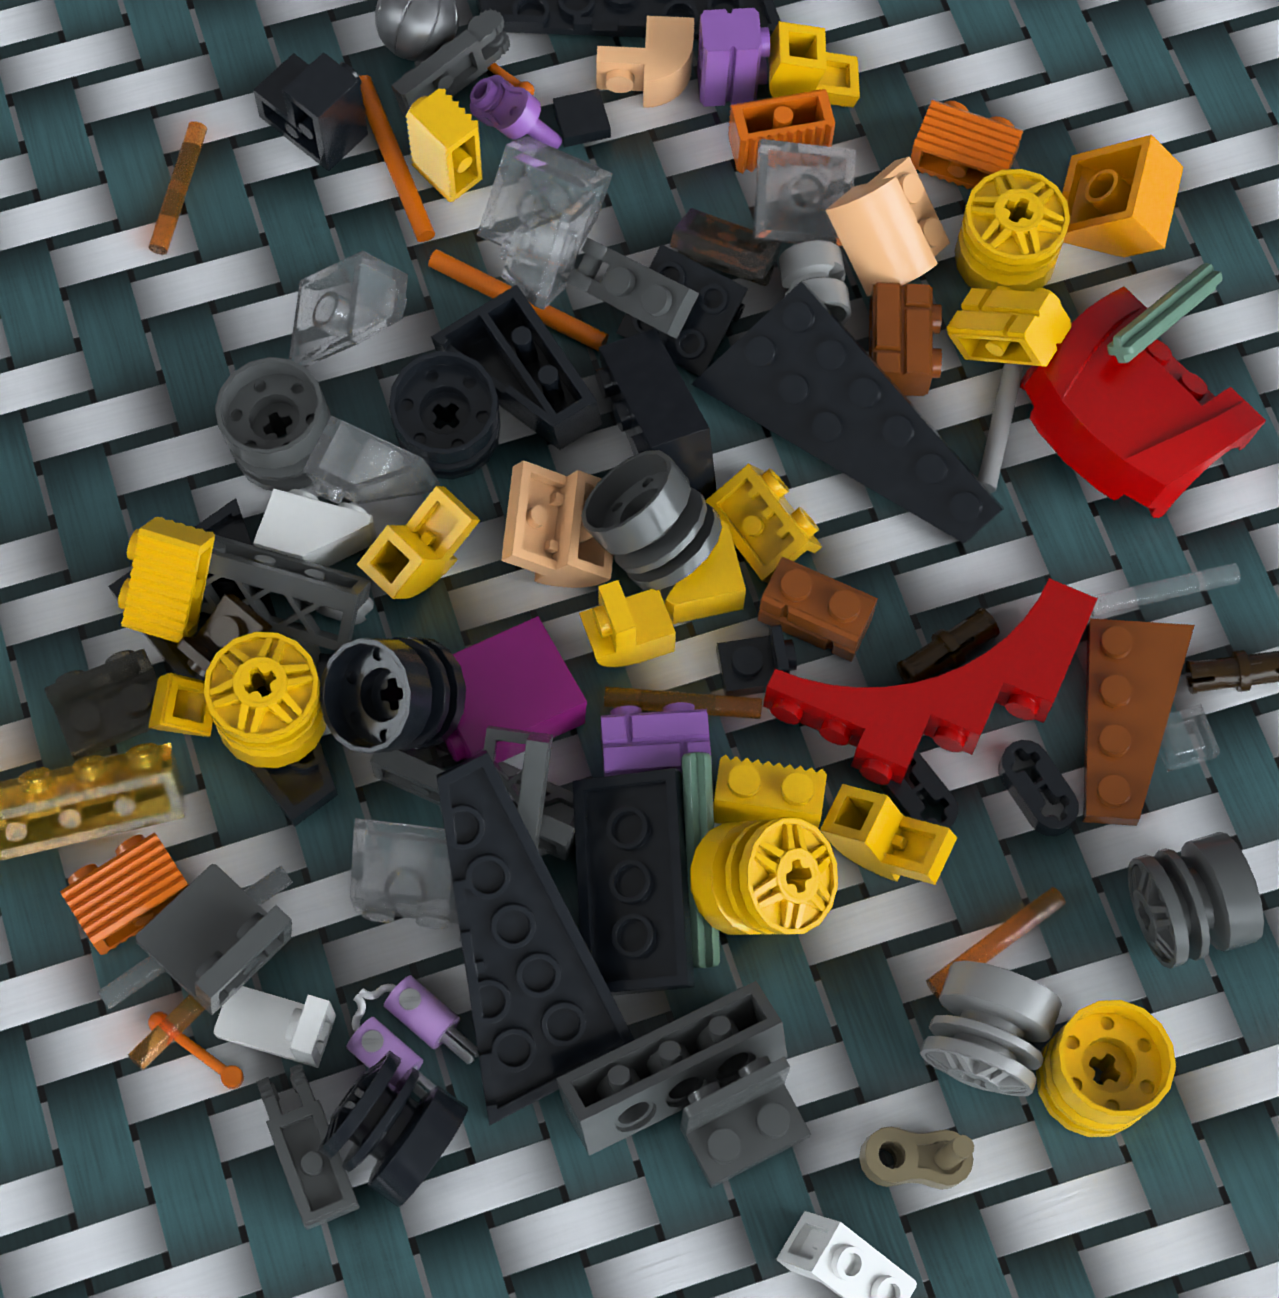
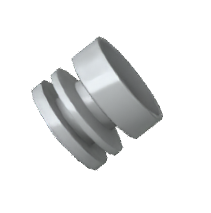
[920,961,1062,1096]

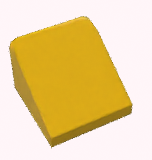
[149,673,213,737]

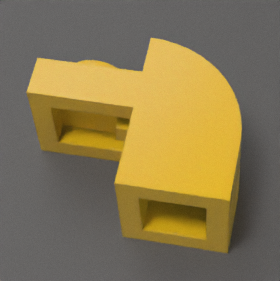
[768,21,860,108]
[356,486,480,599]
[579,580,676,667]
[820,784,957,885]

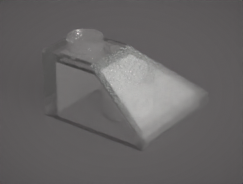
[753,139,856,249]
[500,191,596,310]
[289,250,408,367]
[303,415,440,504]

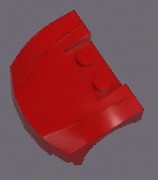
[1019,286,1267,518]

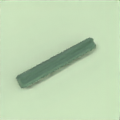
[1107,263,1222,363]
[681,752,720,968]

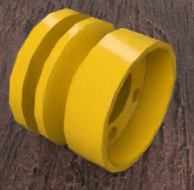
[954,169,1070,291]
[203,632,326,768]
[690,818,838,935]
[1036,1000,1176,1137]

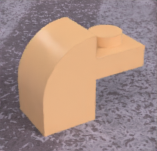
[596,16,694,108]

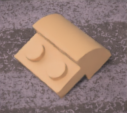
[825,156,950,297]
[501,460,613,588]

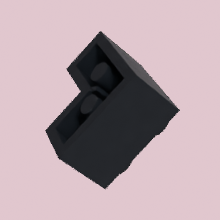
[253,52,368,171]

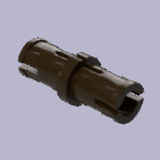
[896,608,1000,684]
[1185,650,1279,694]

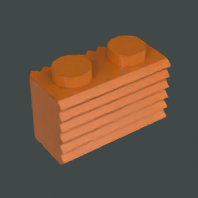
[728,89,836,174]
[911,99,1024,189]
[60,832,188,955]

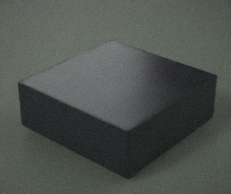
[553,89,611,148]

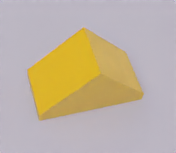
[665,519,746,624]

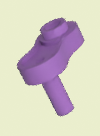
[470,75,562,152]

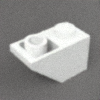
[253,488,376,567]

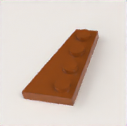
[1083,618,1195,826]

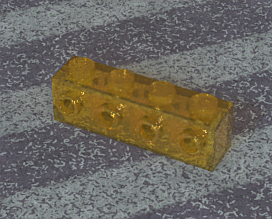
[0,743,185,861]

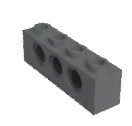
[556,981,788,1156]

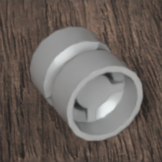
[779,240,851,325]

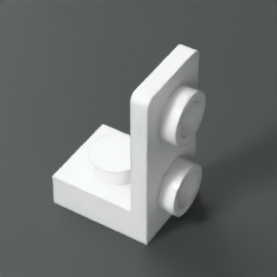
[214,986,336,1068]
[776,1211,917,1298]

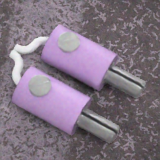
[346,975,478,1099]

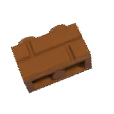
[869,282,942,396]
[758,557,878,662]

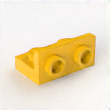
[705,463,822,583]

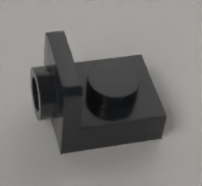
[716,624,797,699]

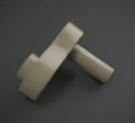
[859,1126,974,1190]

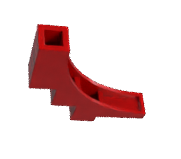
[763,578,1098,785]

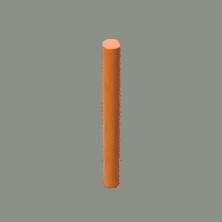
[359,75,435,242]
[428,249,609,352]

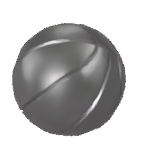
[375,0,459,61]

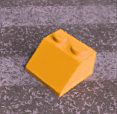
[1062,135,1183,258]

